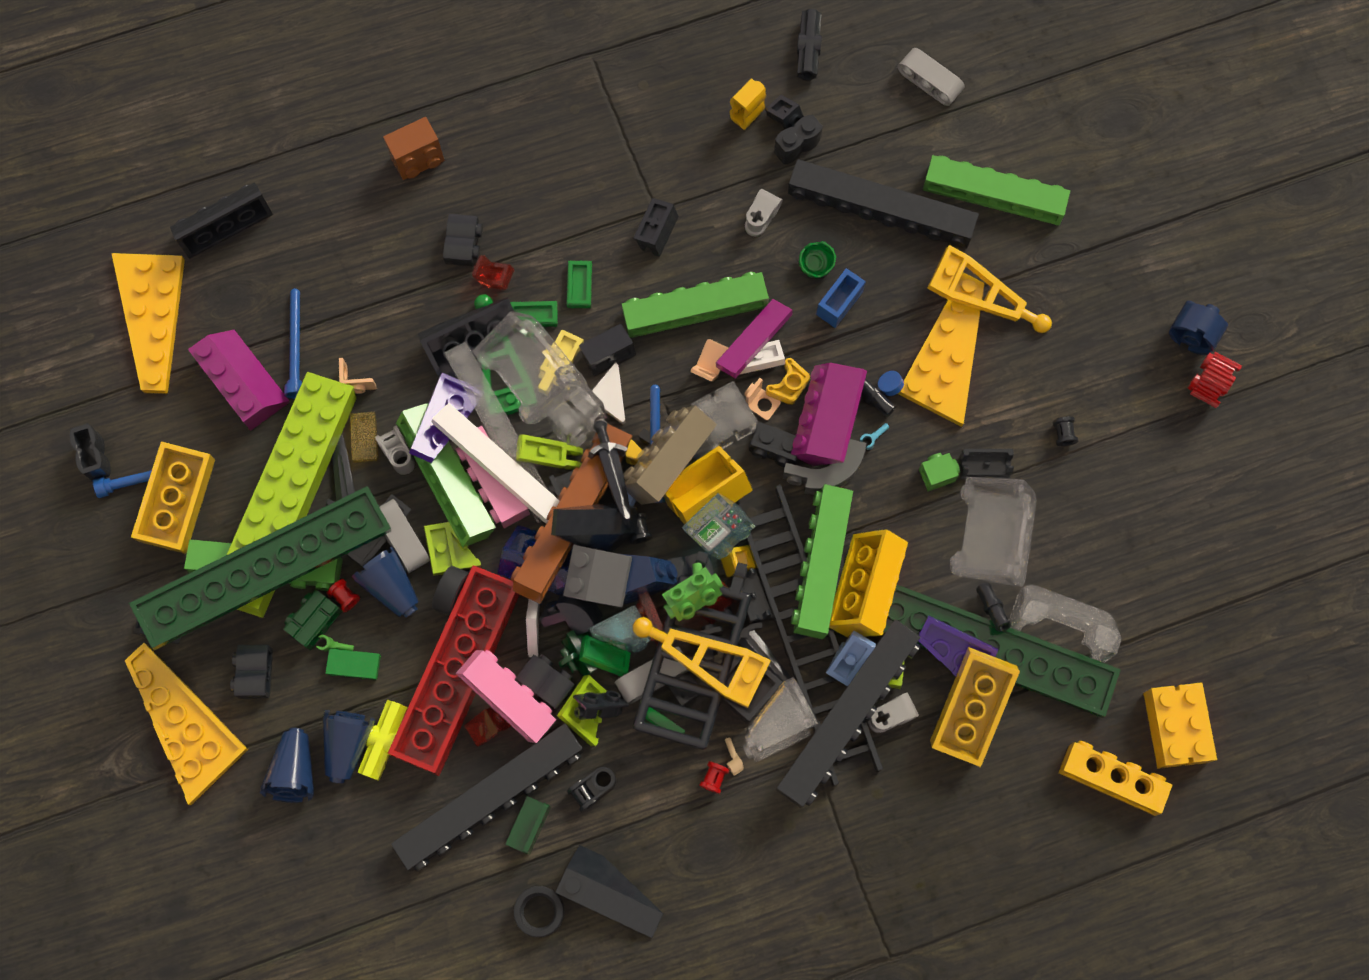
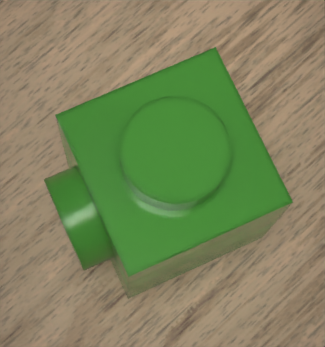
[919,453,960,491]

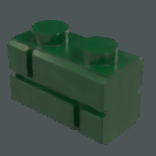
[283,590,343,651]

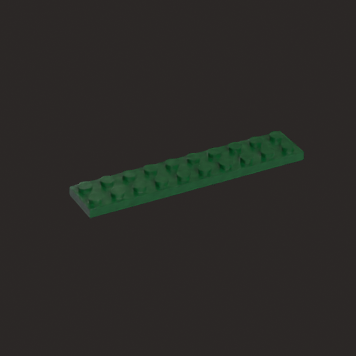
[129,486,391,651]
[883,584,1121,718]

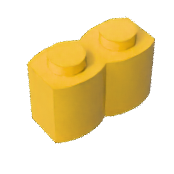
[730,79,766,130]

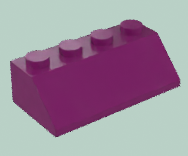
[188,330,290,431]
[791,363,867,466]

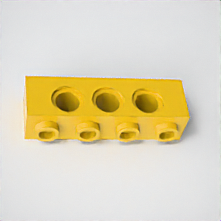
[1059,741,1172,816]

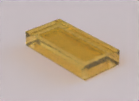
[350,412,378,463]

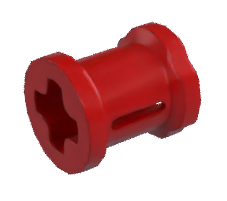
[327,579,360,612]
[699,761,729,794]

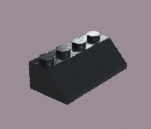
[170,182,273,259]

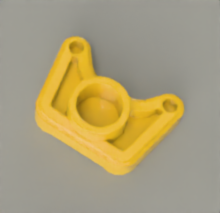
[765,358,810,404]

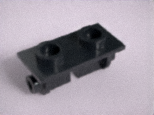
[573,691,629,720]

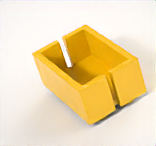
[664,446,753,532]
[1144,683,1217,769]

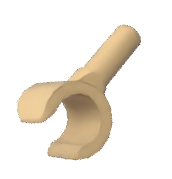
[725,738,744,776]

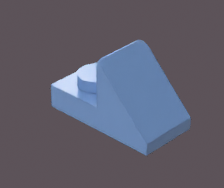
[826,631,876,686]

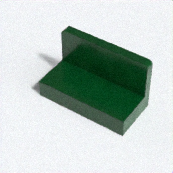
[505,796,551,855]

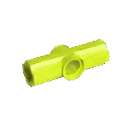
[358,700,408,781]

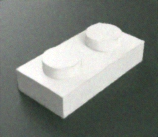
[739,340,785,375]

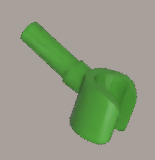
[316,635,354,652]

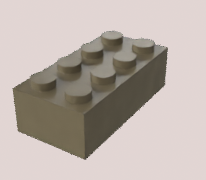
[623,405,717,505]

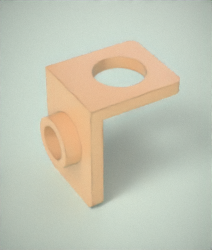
[690,339,728,381]
[339,358,377,394]
[744,378,781,421]

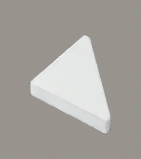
[588,363,625,424]
[526,599,540,657]

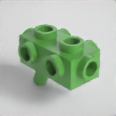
[662,563,723,622]

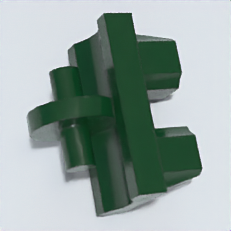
[558,630,597,678]

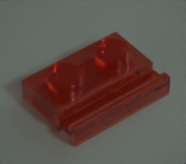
[636,592,663,646]

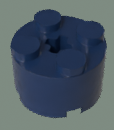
[1169,301,1228,355]

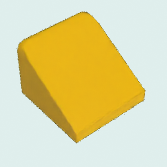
[625,440,642,465]
[720,545,756,577]

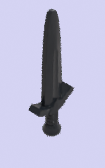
[588,420,630,520]
[326,434,355,506]
[720,606,800,698]

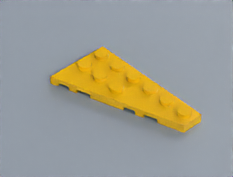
[111,253,185,394]
[898,272,984,427]
[125,643,248,805]

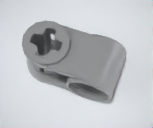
[745,189,783,237]
[375,425,415,475]
[868,692,919,733]

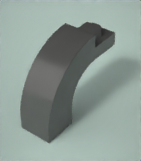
[782,439,867,495]

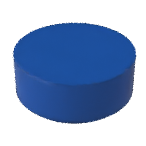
[878,371,904,396]

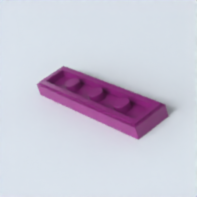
[716,299,792,379]

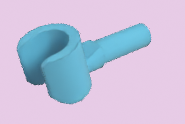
[860,423,889,450]

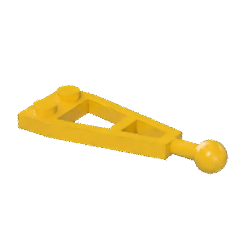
[927,245,1052,333]
[633,617,771,708]

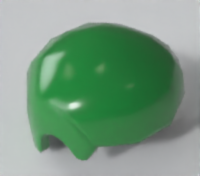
[798,241,836,278]

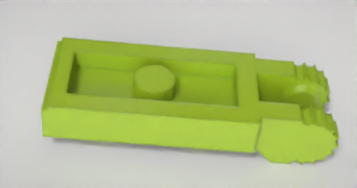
[516,434,583,470]

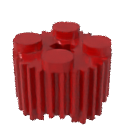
[1187,352,1242,408]

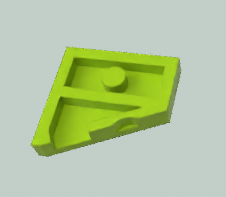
[424,522,481,576]
[557,675,607,746]

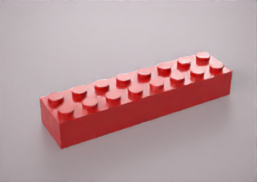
[388,565,520,776]

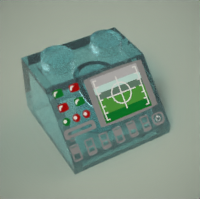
[682,493,755,560]
[589,605,650,653]

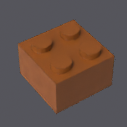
[383,117,445,180]

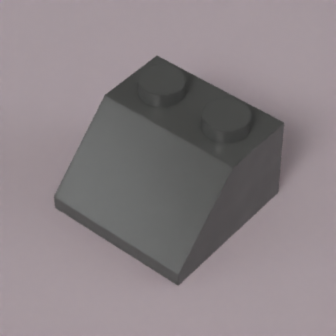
[563,545,632,607]

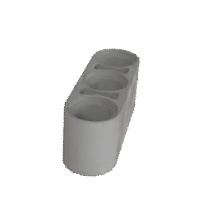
[898,48,965,106]
[380,499,430,574]
[615,647,690,704]

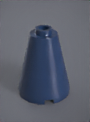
[352,547,419,618]
[323,710,375,783]
[260,728,314,803]

